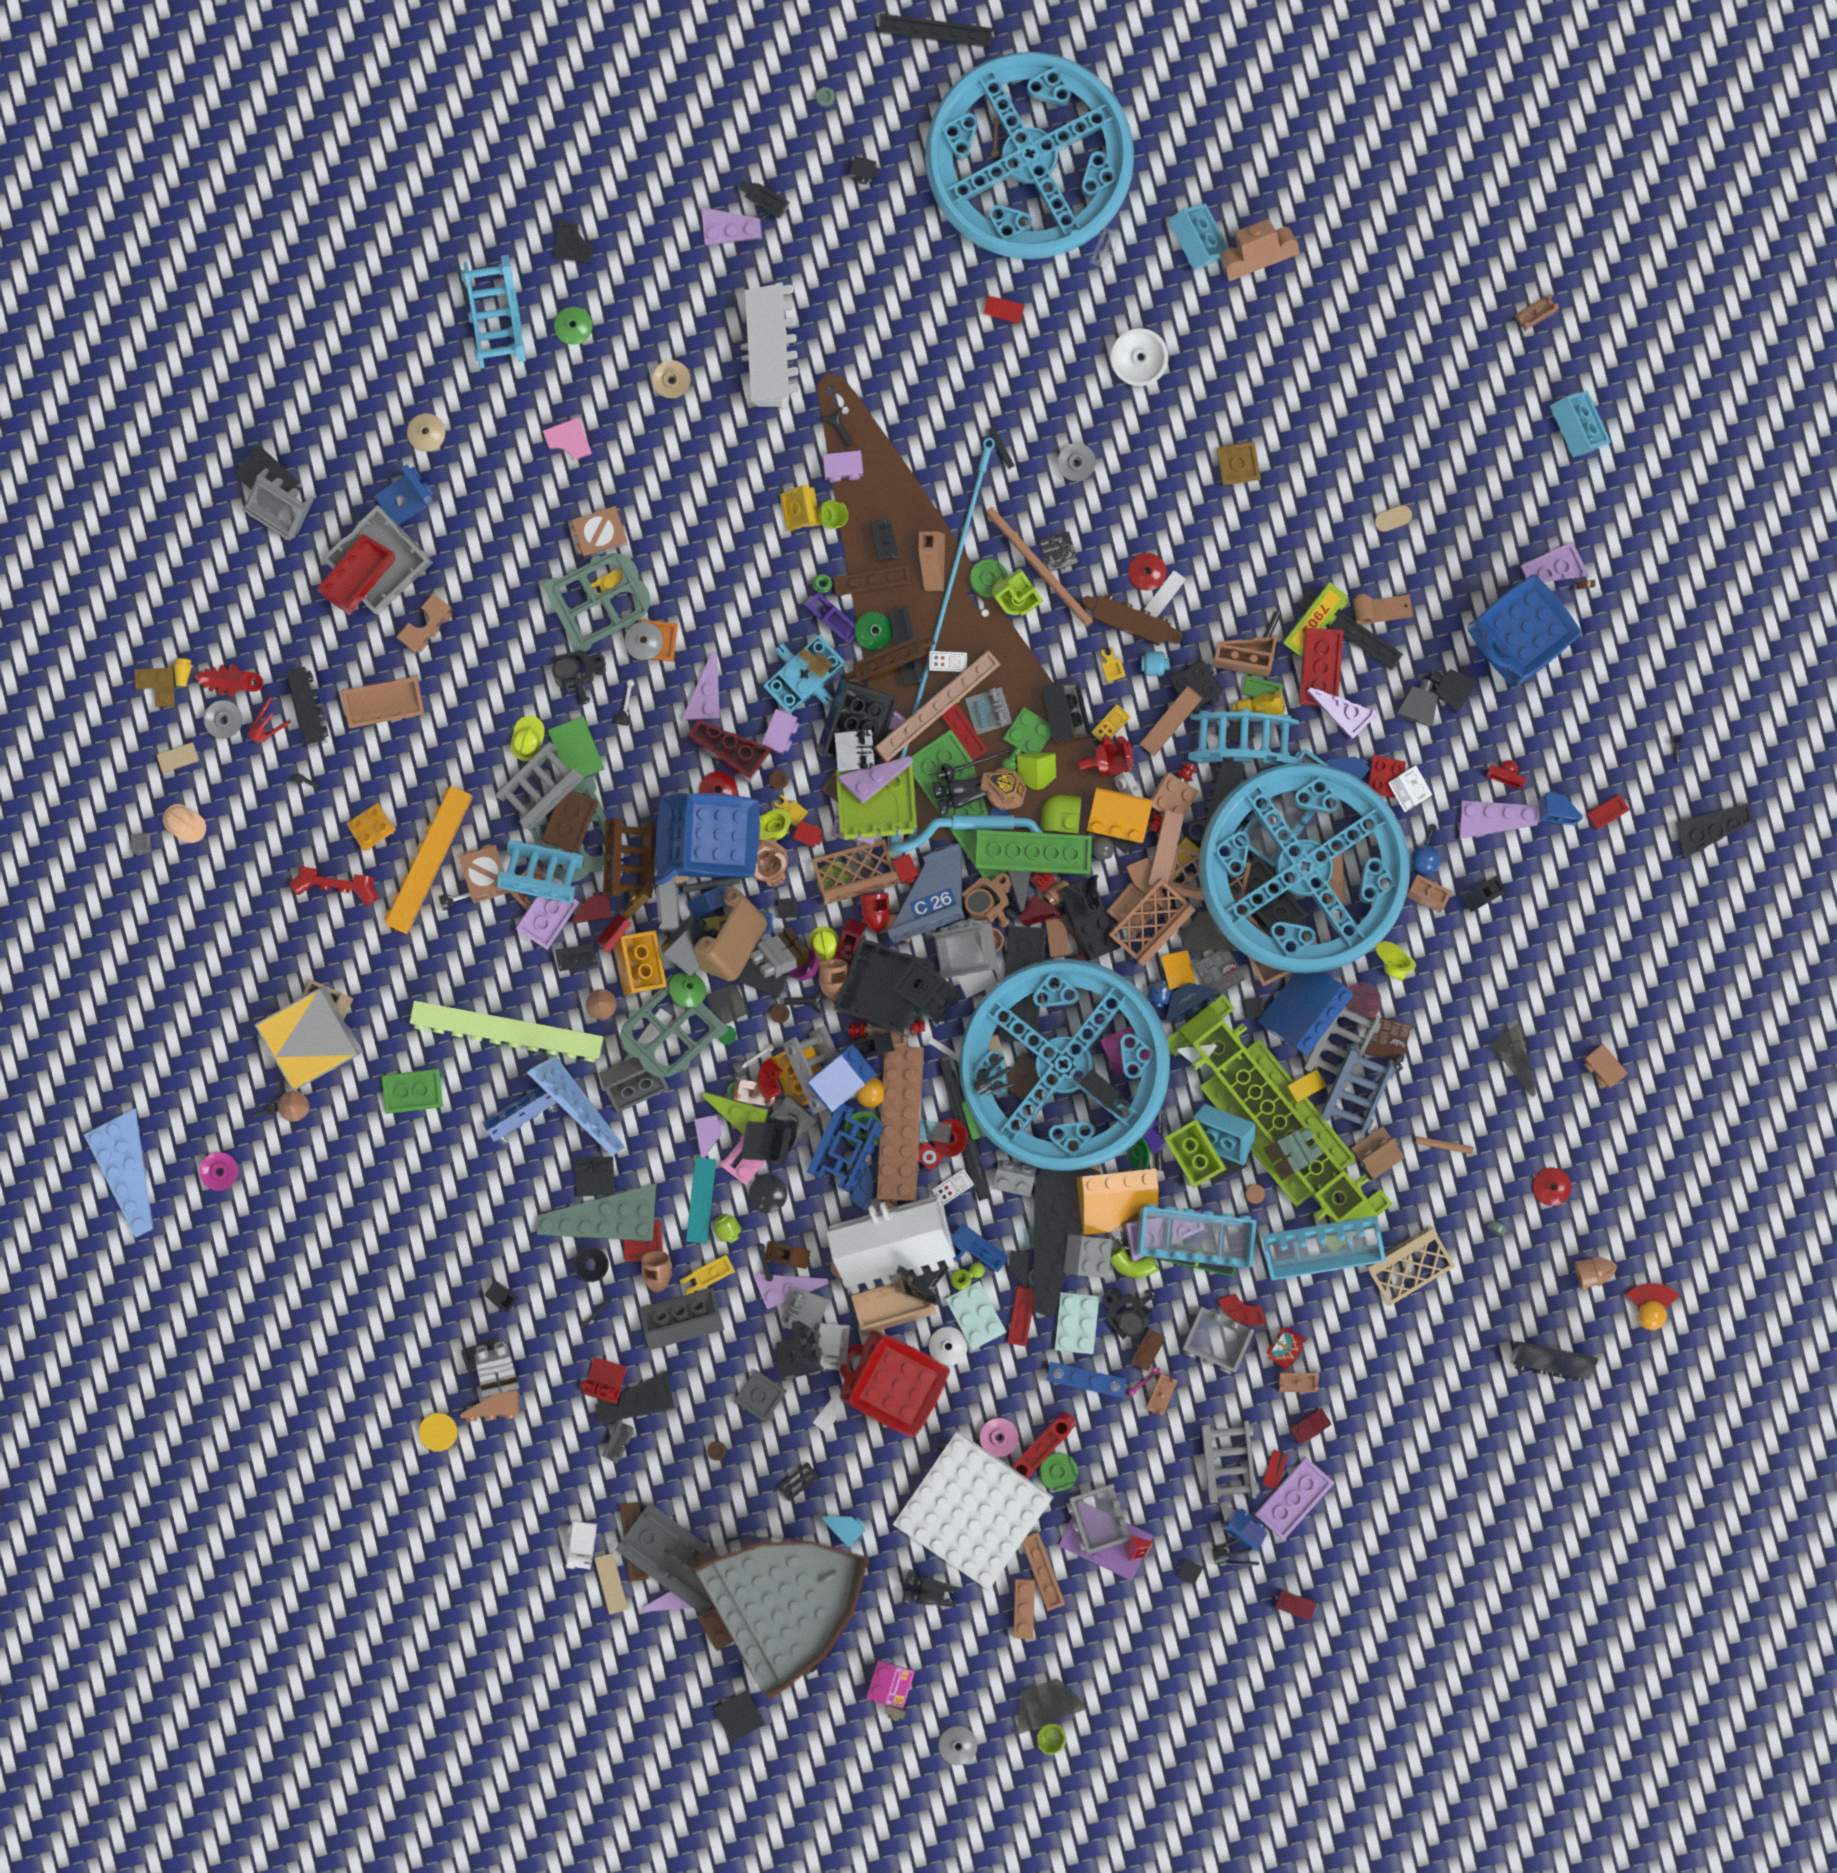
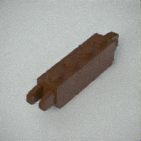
[1081,594,1183,646]

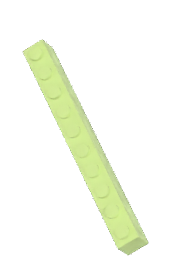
[410,1001,604,1063]

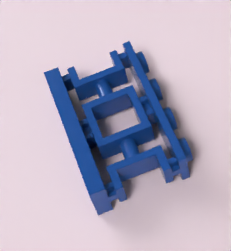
[806,1103,884,1192]

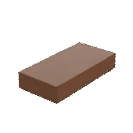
[1046,918,1070,959]

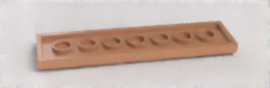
[877,1047,924,1201]

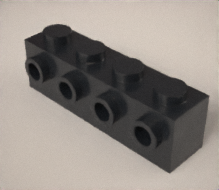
[287,667,329,748]

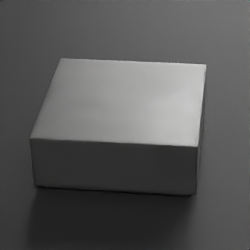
[130,833,152,854]

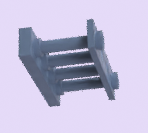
[1321,1045,1396,1135]

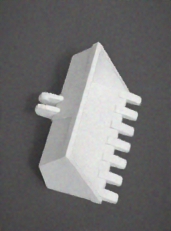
[741,282,799,408]
[827,1194,956,1294]

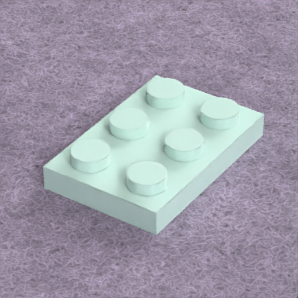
[946,1281,1006,1350]
[1055,1292,1099,1354]

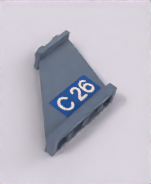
[887,844,965,944]

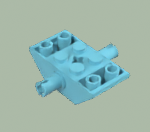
[763,634,846,714]

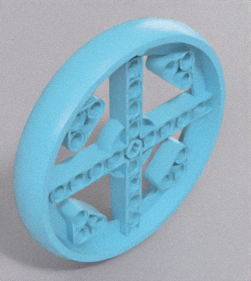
[925,52,1134,259]
[1199,763,1410,973]
[959,959,1170,1171]

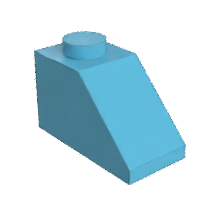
[822,1515,865,1547]

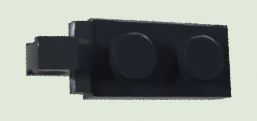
[739,181,790,219]

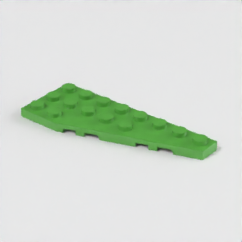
[911,730,1005,881]

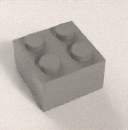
[1064,1234,1113,1278]

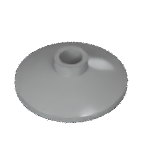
[1058,443,1096,481]
[625,622,663,660]
[204,700,243,739]
[939,1726,977,1765]

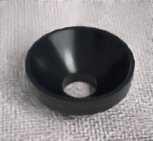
[574,1247,609,1282]

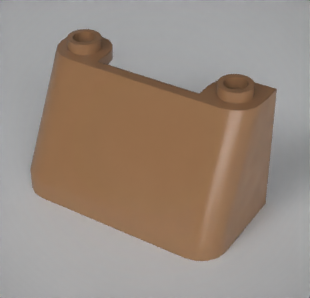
[693,886,767,981]

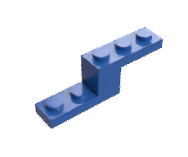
[950,1223,1009,1273]

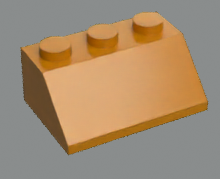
[1087,788,1153,843]
[614,930,667,996]
[771,1046,822,1107]

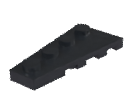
[1675,802,1754,859]
[595,1371,675,1424]

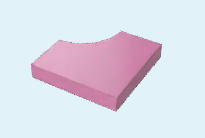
[543,418,592,461]

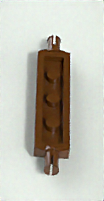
[844,636,935,682]

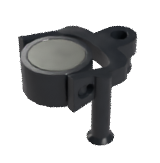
[552,650,606,705]
[1102,1288,1155,1340]

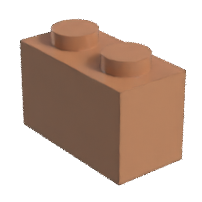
[1583,1044,1628,1089]

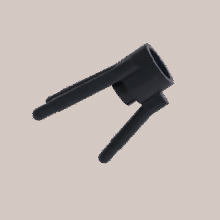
[973,1056,1014,1096]
[1212,1538,1259,1567]

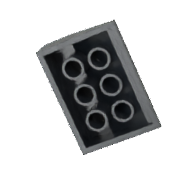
[816,678,899,766]
[1510,1341,1599,1382]

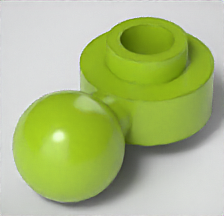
[951,1263,985,1290]

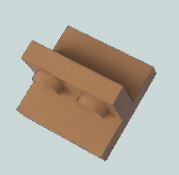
[1351,1126,1405,1180]

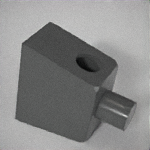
[1396,679,1438,727]

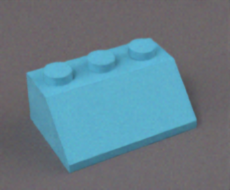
[1168,203,1228,270]
[1550,391,1611,458]
[1193,1104,1255,1165]

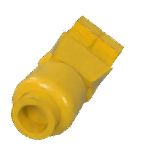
[1233,690,1285,715]

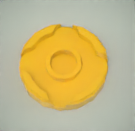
[419,1413,458,1451]

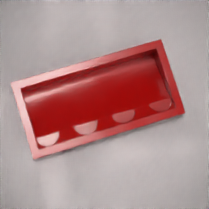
[317,534,395,615]

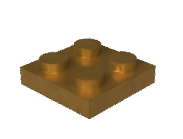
[1217,442,1261,486]

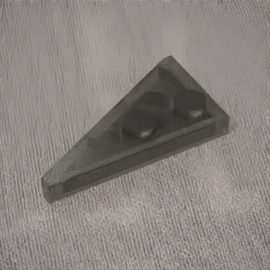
[1490,1022,1536,1097]

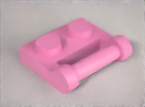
[719,1134,766,1185]

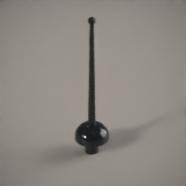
[936,749,1012,782]
[1352,1053,1405,1114]

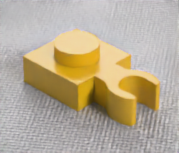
[1101,647,1126,683]
[774,795,808,827]

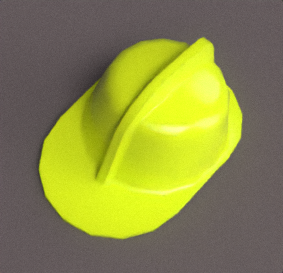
[511,716,545,761]
[760,808,791,840]
[809,926,839,970]
[1376,941,1416,981]

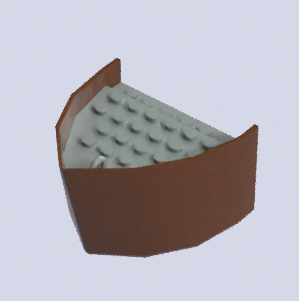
[688,1536,868,1700]

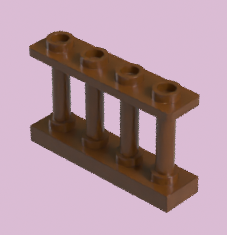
[603,818,656,899]

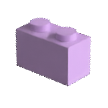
[823,451,863,483]
[761,709,799,755]

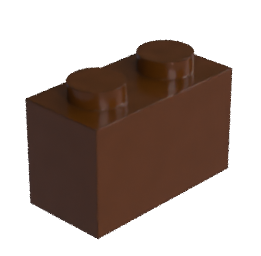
[1130,1328,1166,1371]

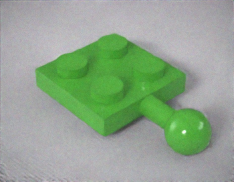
[1001,707,1051,770]

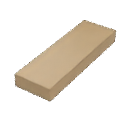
[594,1553,628,1615]

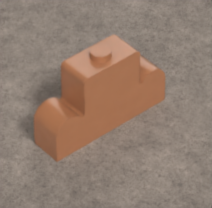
[1220,219,1300,281]

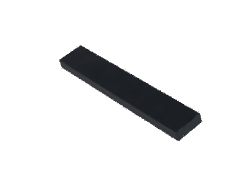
[878,13,993,48]
[1298,589,1403,670]

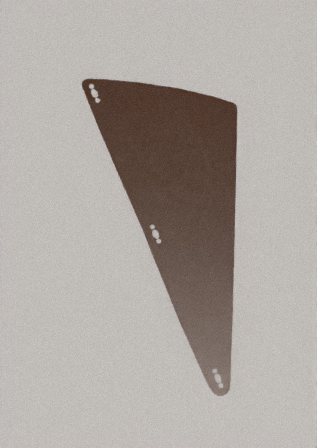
[817,374,1120,841]

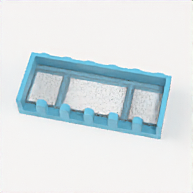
[1236,748,1329,869]
[1135,1204,1257,1268]
[1262,1216,1386,1281]

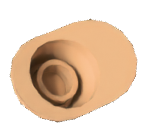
[163,804,206,843]

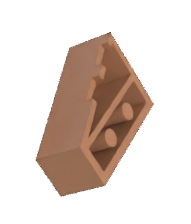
[1213,635,1277,678]

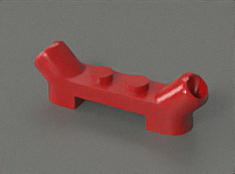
[289,866,379,905]
[1011,1412,1076,1478]

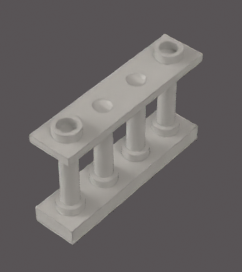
[495,742,585,831]
[1304,1007,1382,1088]
[782,1026,856,1114]
[1201,1420,1259,1503]

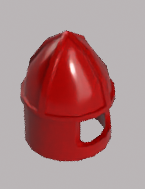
[860,892,891,933]

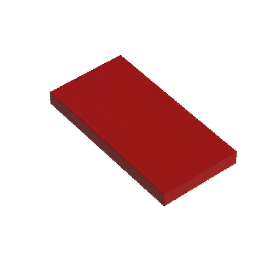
[1299,628,1344,705]

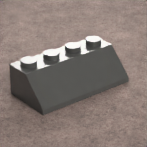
[639,1287,725,1350]

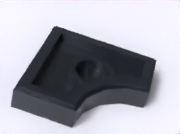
[554,221,594,264]

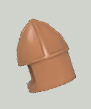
[818,959,848,1001]
[586,989,617,1020]
[278,1091,310,1122]
[641,1251,672,1292]
[1574,1256,1617,1290]

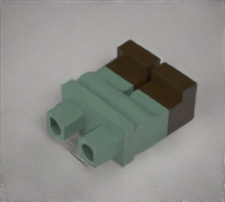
[1263,1128,1323,1181]

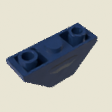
[1166,982,1221,1024]

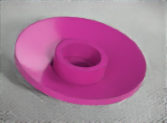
[199,1152,238,1191]

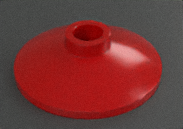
[1128,553,1166,591]
[699,771,738,795]
[934,1119,968,1157]
[1533,1167,1571,1206]

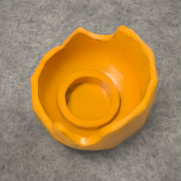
[856,1077,885,1108]
[1636,1301,1667,1330]

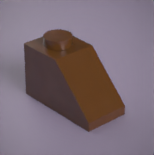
[765,1241,811,1269]

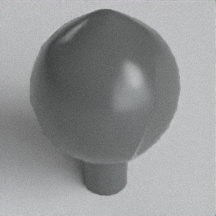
[1087,832,1114,860]

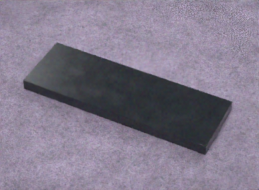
[999,925,1047,1043]

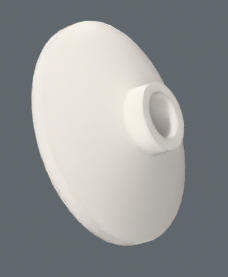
[929,1327,967,1366]

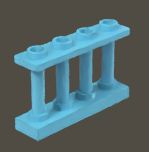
[497,840,583,904]

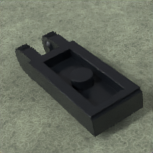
[1079,1069,1131,1117]

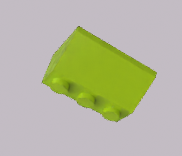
[1164,1119,1226,1188]

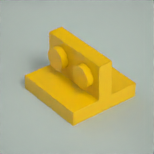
[780,485,821,531]

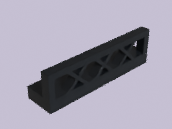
[889,605,923,687]

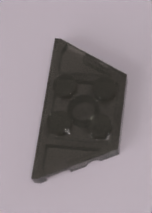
[1181,911,1239,950]
[1017,1678,1088,1734]

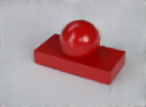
[1485,760,1527,790]

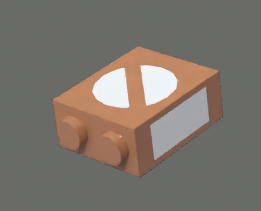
[570,506,628,559]
[459,845,511,904]

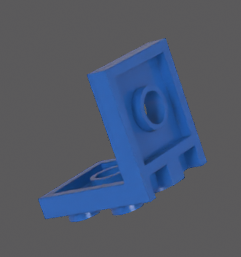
[374,464,434,526]

